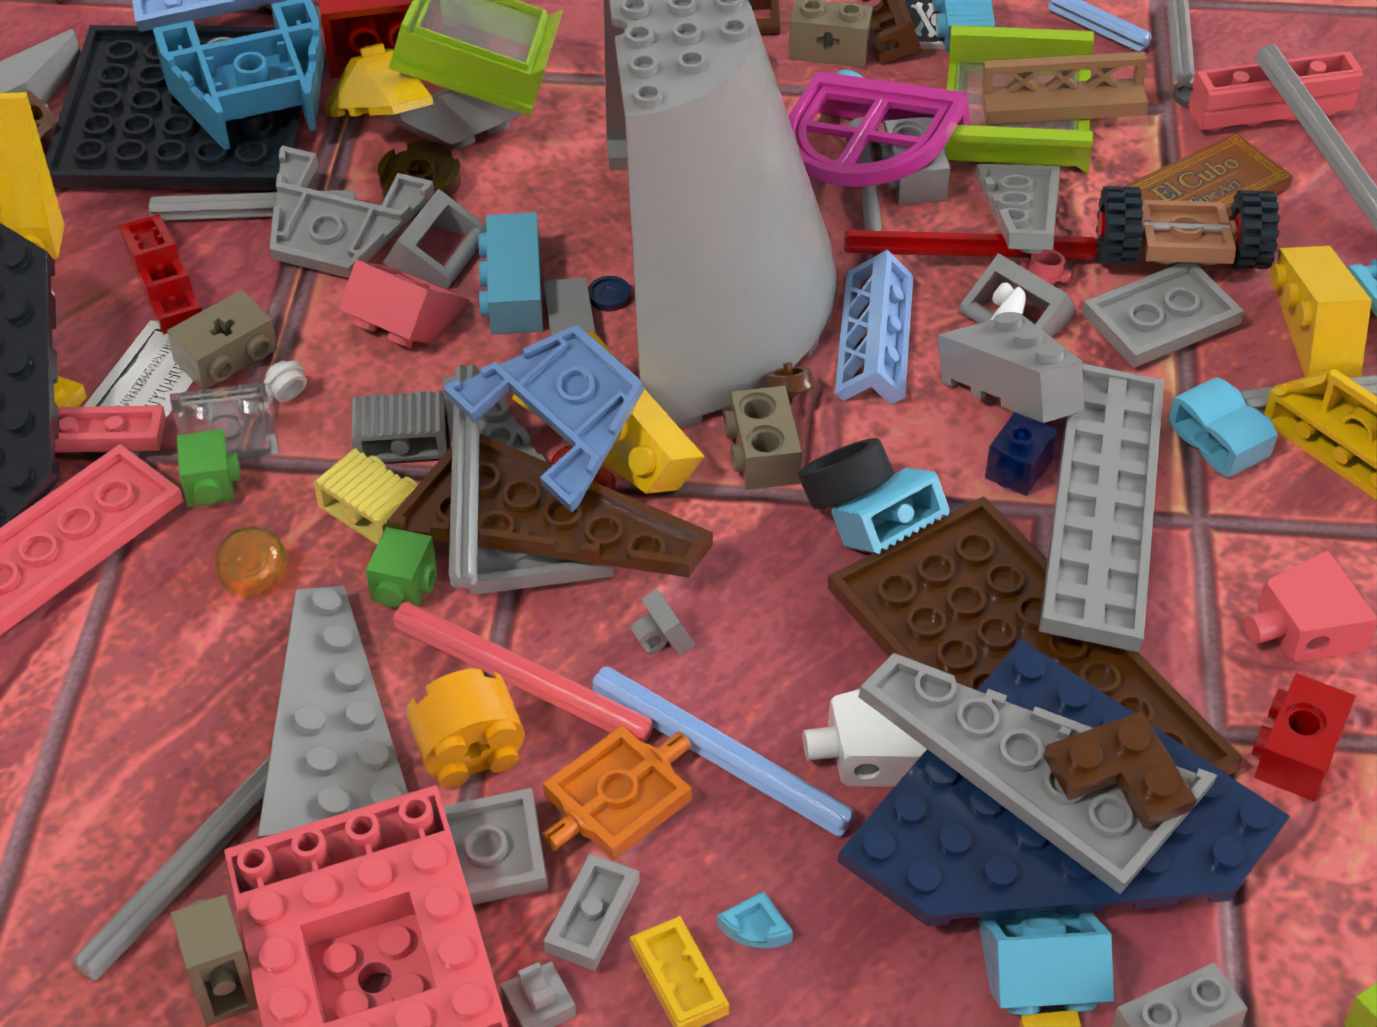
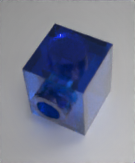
[985,412,1057,496]

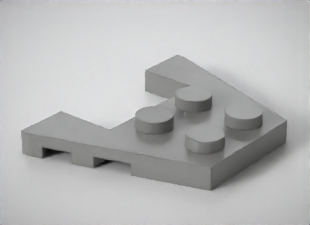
[269,146,435,278]

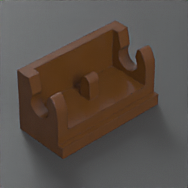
[862,0,921,65]

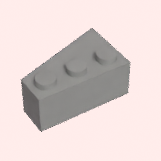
[937,312,1085,423]

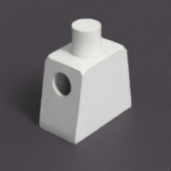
[803,689,926,787]

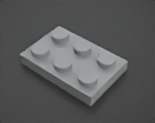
[1082,262,1244,368]

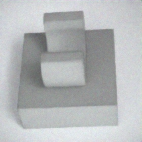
[630,588,696,656]
[501,961,577,1027]

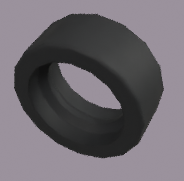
[798,438,894,509]

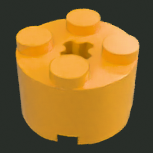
[406,668,525,789]

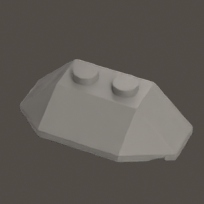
[385,56,528,149]

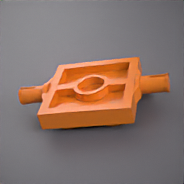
[542,725,692,861]

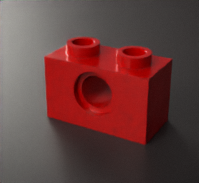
[1251,673,1356,802]

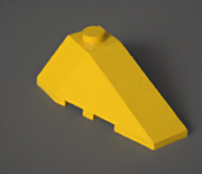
[323,43,434,117]

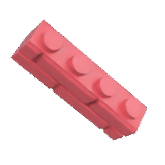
[1189,51,1363,131]

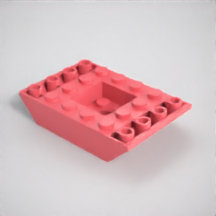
[224,785,508,1027]

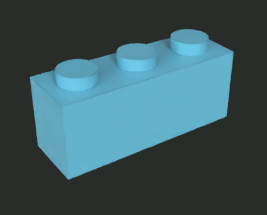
[478,212,543,334]

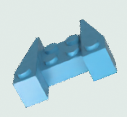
[153,0,325,150]

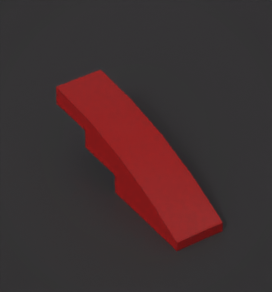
[118,214,203,335]

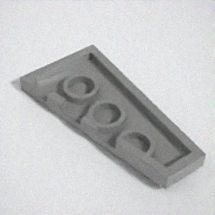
[977,164,1060,254]

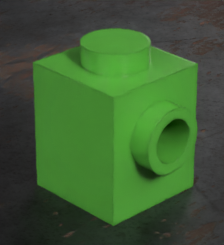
[177,429,241,507]
[366,527,437,608]

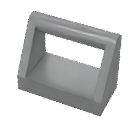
[383,189,486,288]
[959,253,1076,337]

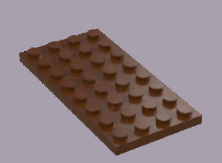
[828,496,1243,775]

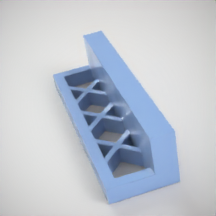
[132,0,286,32]
[835,250,914,405]

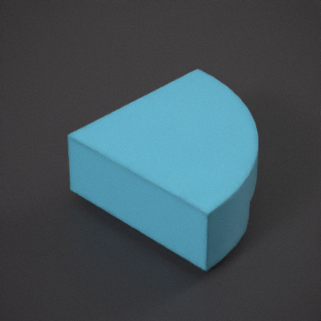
[717,891,793,948]

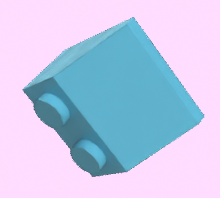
[978,911,1114,1015]

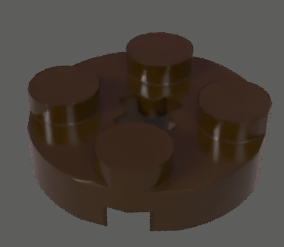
[377,141,461,207]

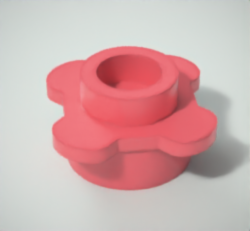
[1021,250,1071,286]

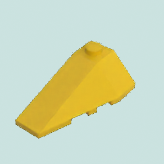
[0,92,65,259]

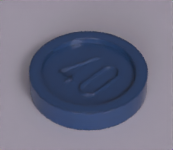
[588,276,631,312]

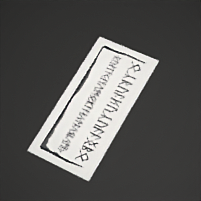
[83,320,193,457]

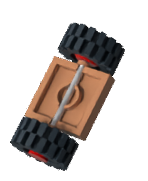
[1096,186,1280,269]

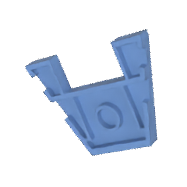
[443,324,644,513]

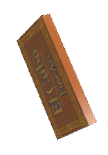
[1123,133,1293,218]

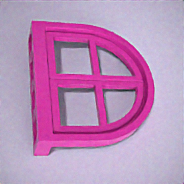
[788,71,971,187]

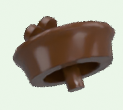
[762,362,818,405]

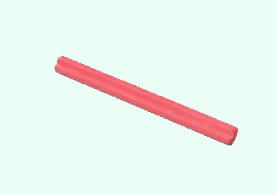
[393,602,653,743]

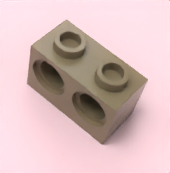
[723,386,802,490]

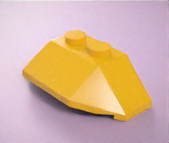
[1264,369,1377,500]

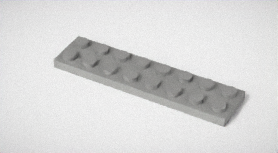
[1039,363,1164,652]

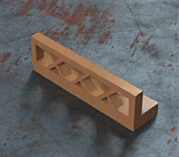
[981,52,1148,125]

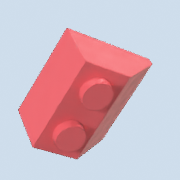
[338,260,469,347]

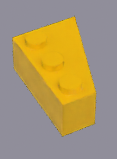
[1270,246,1372,378]

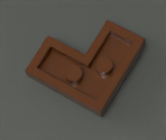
[1043,711,1197,829]

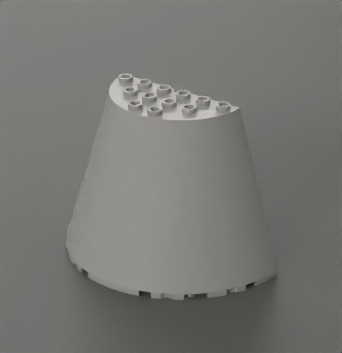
[603,0,837,429]

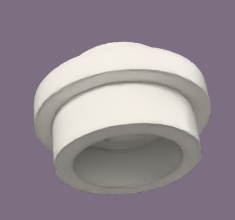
[263,361,307,402]

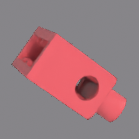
[1244,551,1377,662]

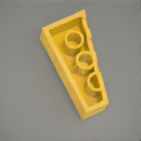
[511,330,705,494]

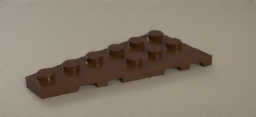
[387,433,713,578]

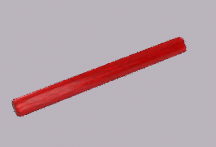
[843,230,1097,260]

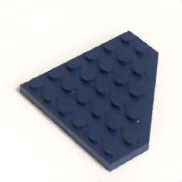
[837,639,1290,926]

